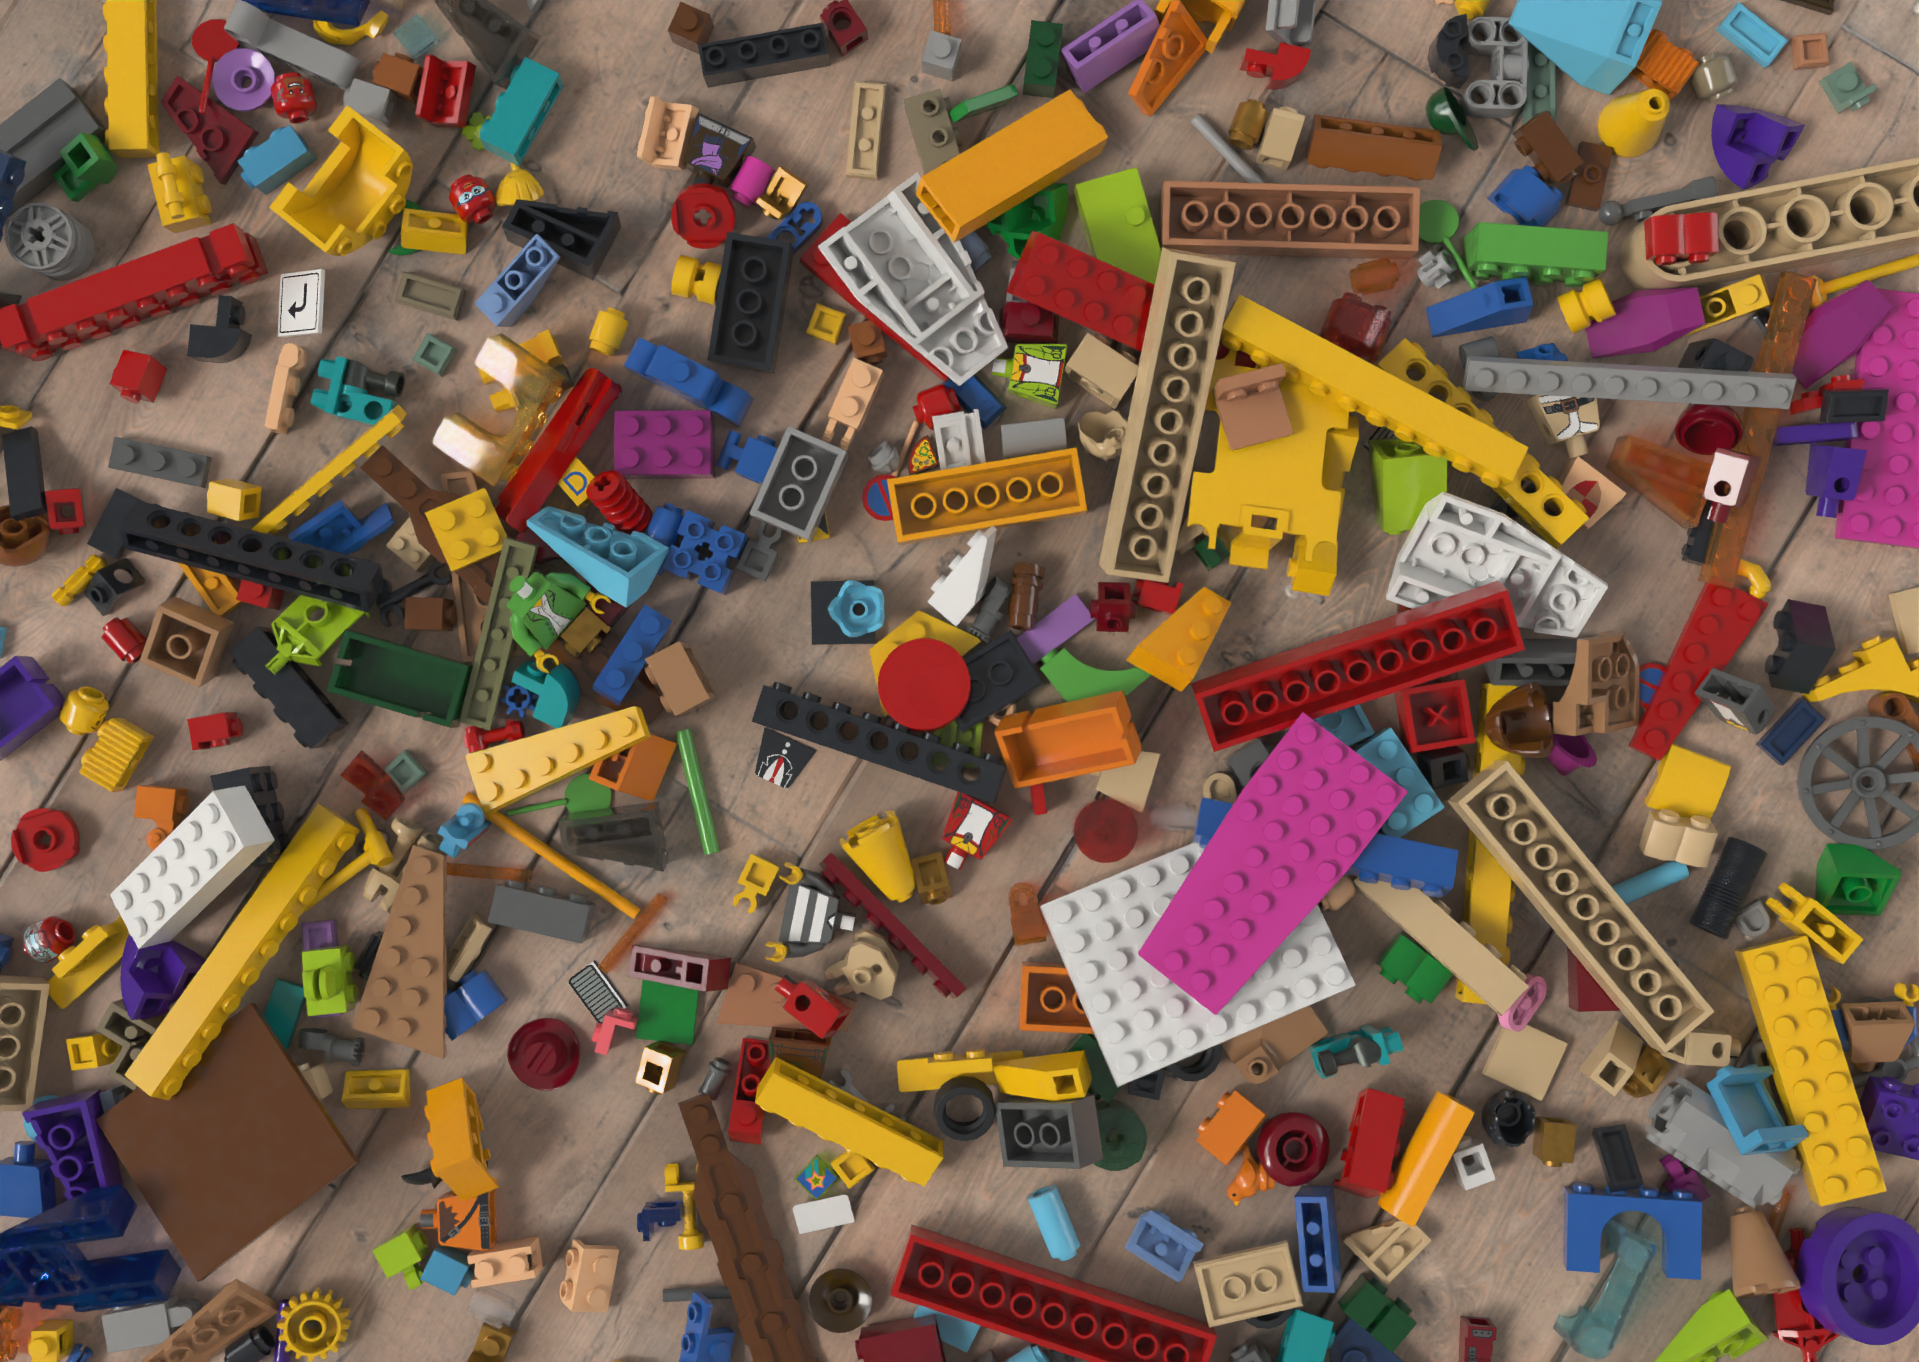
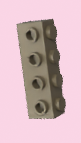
[904,89,963,175]

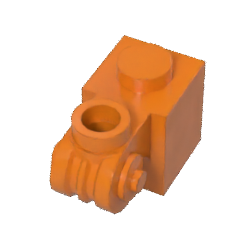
[134,784,190,850]

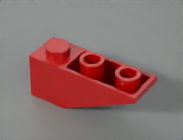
[728,1038,770,1145]

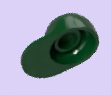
[1425,87,1479,151]

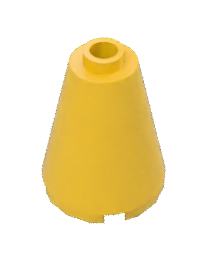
[1597,89,1670,158]
[839,810,917,902]

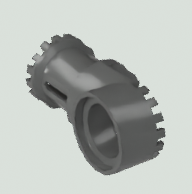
[966,576,1011,644]
[298,1028,365,1066]

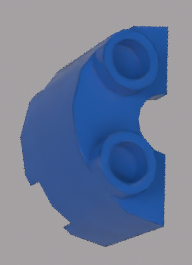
[1487,165,1563,227]

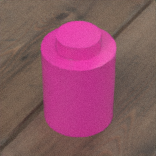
[729,155,775,208]

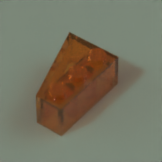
[1606,434,1712,529]

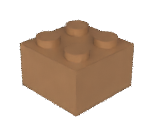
[139,596,234,688]
[644,641,717,716]

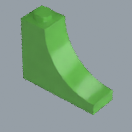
[1039,648,1151,702]

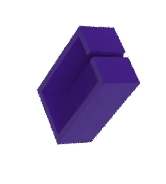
[0,656,65,761]

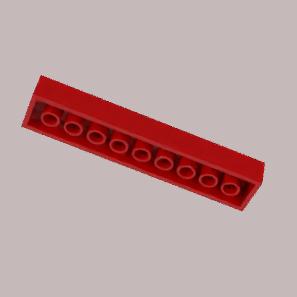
[1191,581,1525,752]
[890,1224,1217,1362]

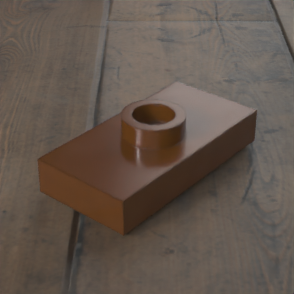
[1566,141,1613,212]

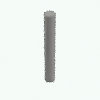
[1190,113,1265,183]

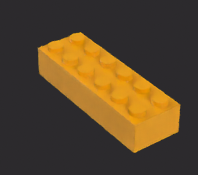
[887,447,1087,545]

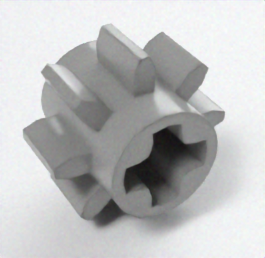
[1417,248,1457,289]

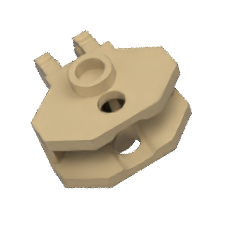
[823,929,900,1000]

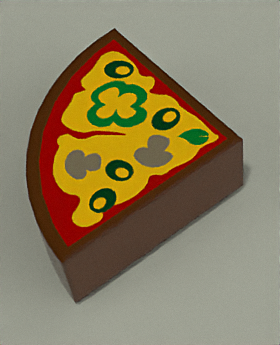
[908,435,939,476]

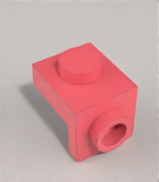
[592,1007,638,1055]

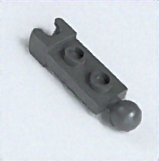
[1598,176,1719,226]

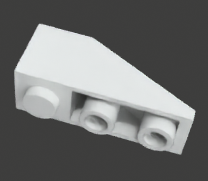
[927,525,997,626]

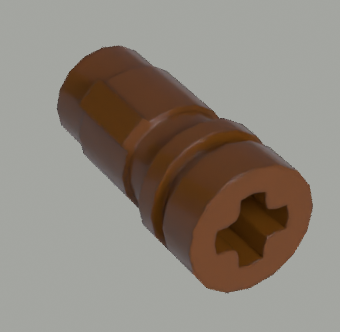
[1007,563,1045,631]

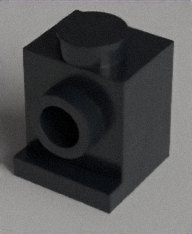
[1417,746,1470,790]

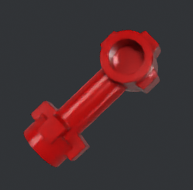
[463,719,525,754]

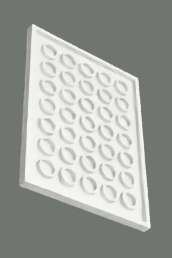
[1040,842,1356,1088]

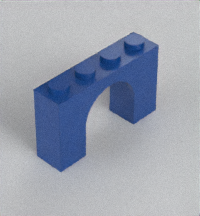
[1563,1182,1702,1280]

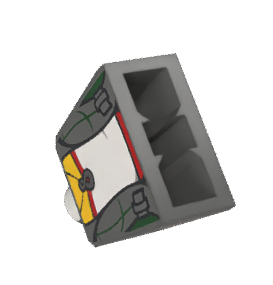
[1695,668,1775,735]

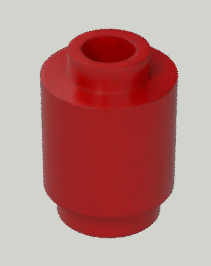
[101,617,147,665]

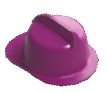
[1546,704,1597,776]

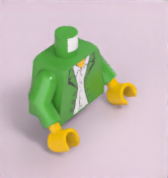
[507,572,611,674]

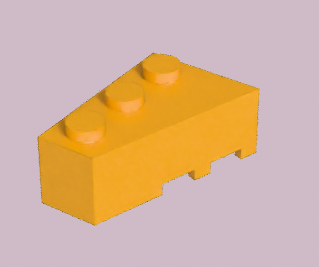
[1126,587,1232,692]
[424,1077,499,1201]

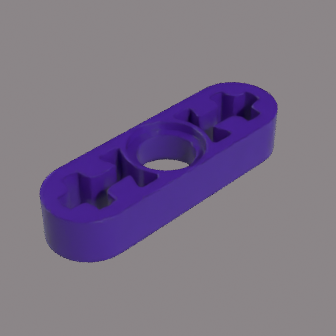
[1763,422,1858,447]

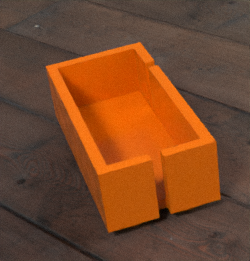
[994,690,1142,789]

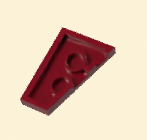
[160,76,259,185]

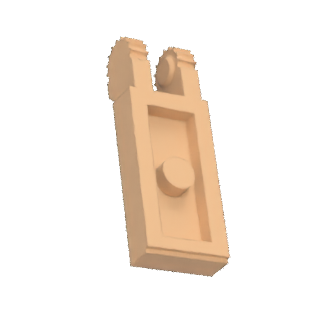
[264,342,307,435]

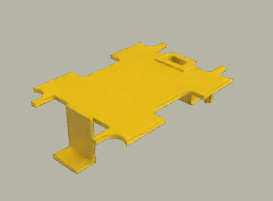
[1187,349,1349,570]

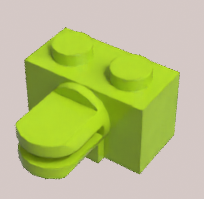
[301,944,359,1016]

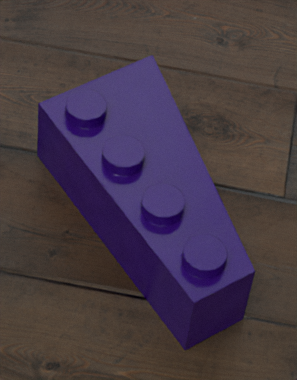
[22,1089,130,1230]

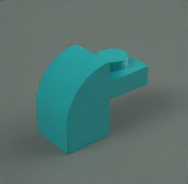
[511,660,580,728]

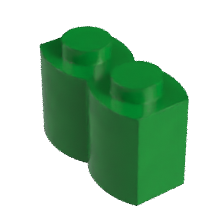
[1376,933,1453,1004]

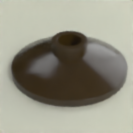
[808,1268,872,1333]

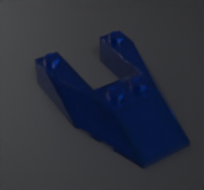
[0,1184,182,1312]

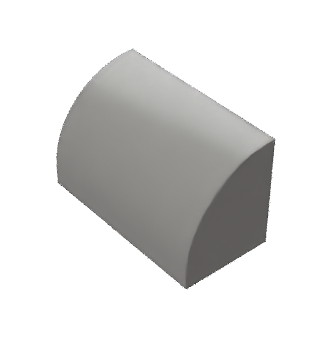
[1000,418,1067,460]

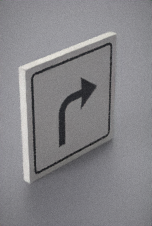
[277,269,325,338]

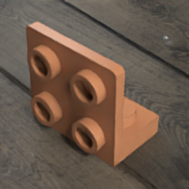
[1212,363,1293,451]

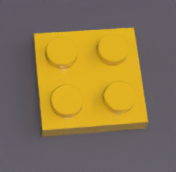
[425,488,507,573]

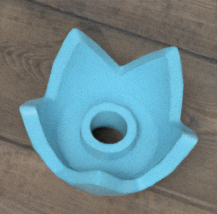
[828,580,885,637]

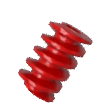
[586,470,652,535]

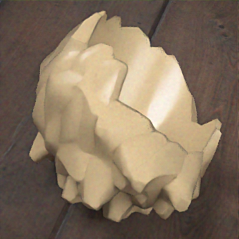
[1078,409,1128,462]

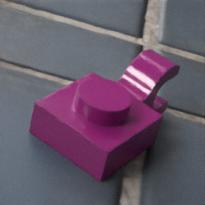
[1659,1153,1710,1202]

